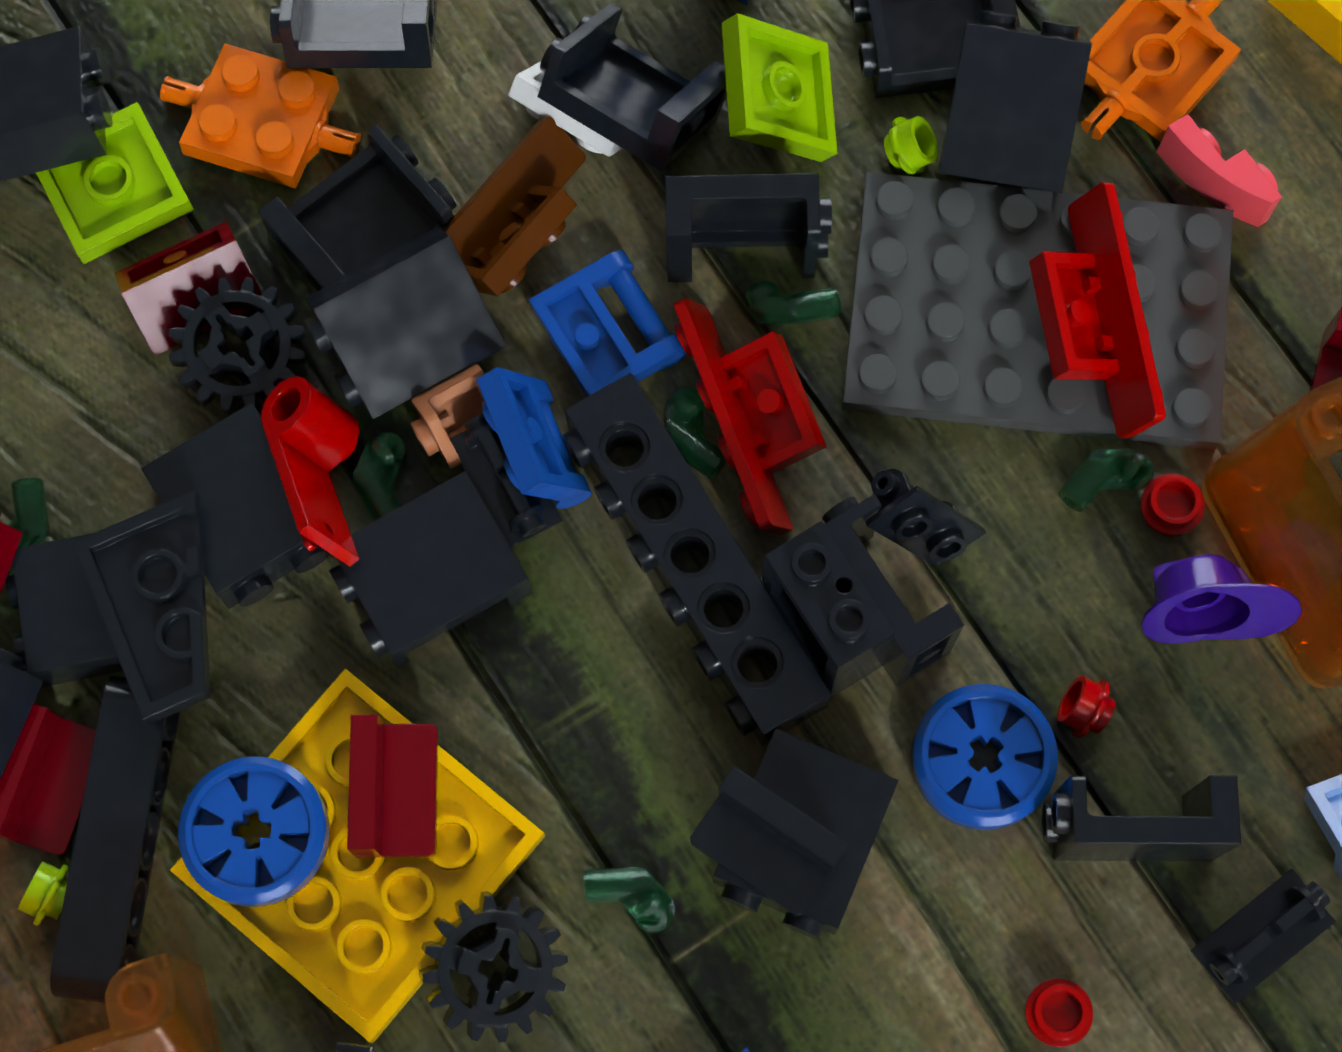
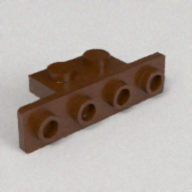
[442,117,586,296]

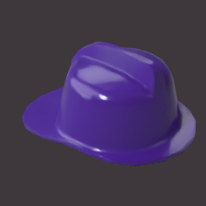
[1141,554,1302,644]

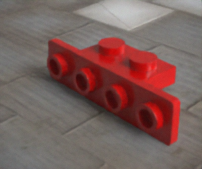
[1029,182,1166,438]
[674,298,827,535]

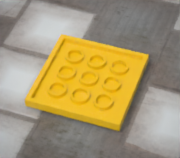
[170,668,545,1044]

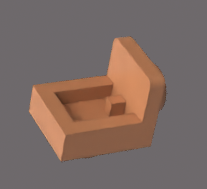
[410,363,485,469]

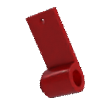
[261,376,360,566]

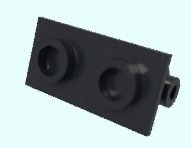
[450,414,563,548]
[865,469,986,567]
[1190,869,1336,1004]

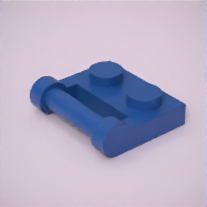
[529,250,687,397]
[476,367,592,509]

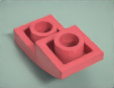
[1157,114,1282,227]

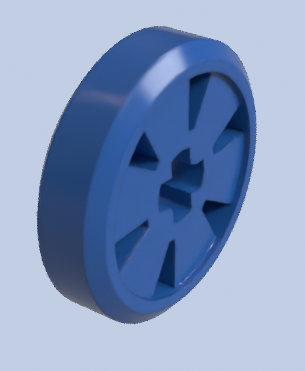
[911,684,1058,830]
[178,757,330,907]

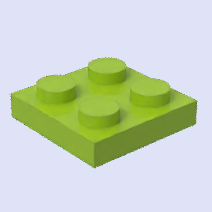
[721,13,838,162]
[36,102,194,264]

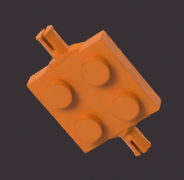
[1081,0,1242,142]
[160,43,361,189]

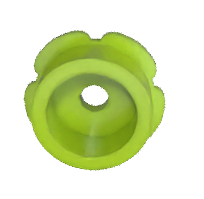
[884,116,938,175]
[17,861,69,926]

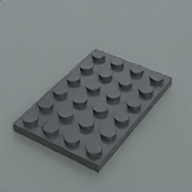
[841,172,1234,450]

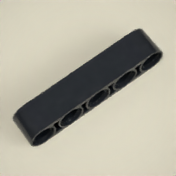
[50,676,180,1005]

